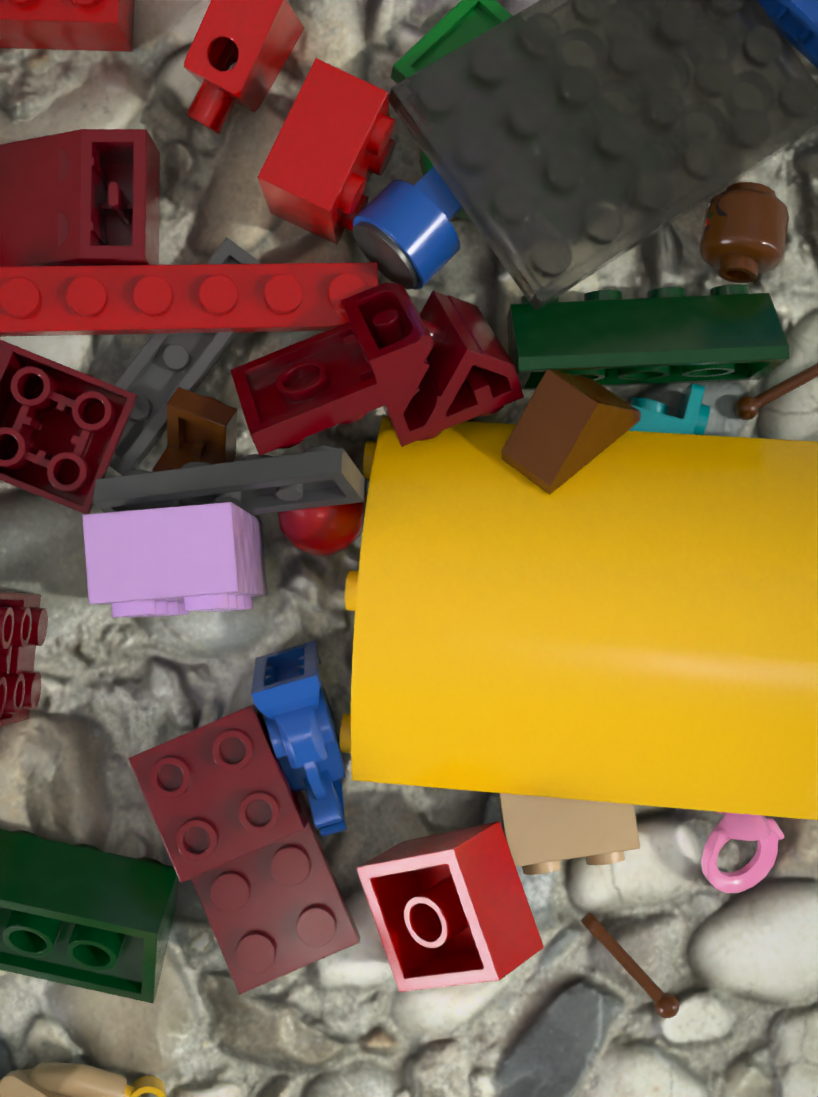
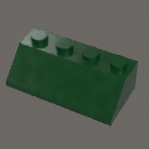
[507,284,789,390]
[0,829,178,1003]

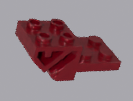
[230,282,524,456]
[128,704,360,995]

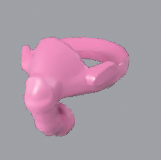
[701,812,784,893]

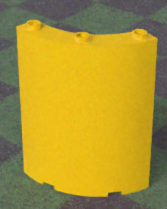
[339,417,818,820]

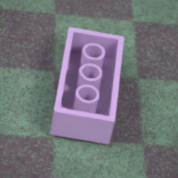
[82,502,268,618]

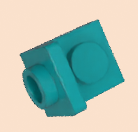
[628,383,710,435]

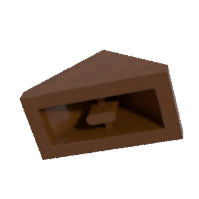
[501,369,641,494]

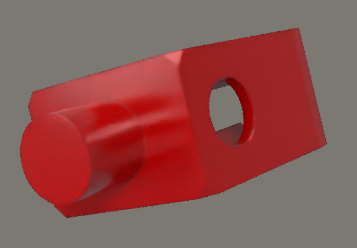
[184,0,305,134]

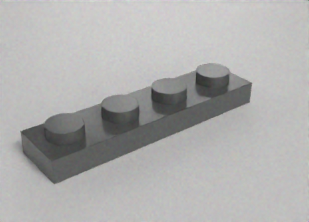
[109,237,262,475]
[93,446,365,515]

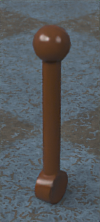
[734,363,818,420]
[580,912,680,1018]

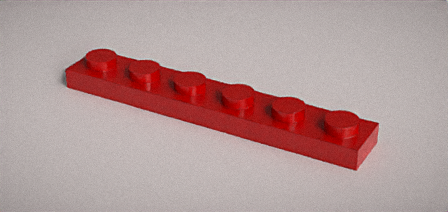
[0,262,378,337]

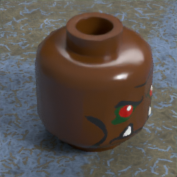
[700,182,789,283]

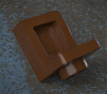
[152,387,237,472]

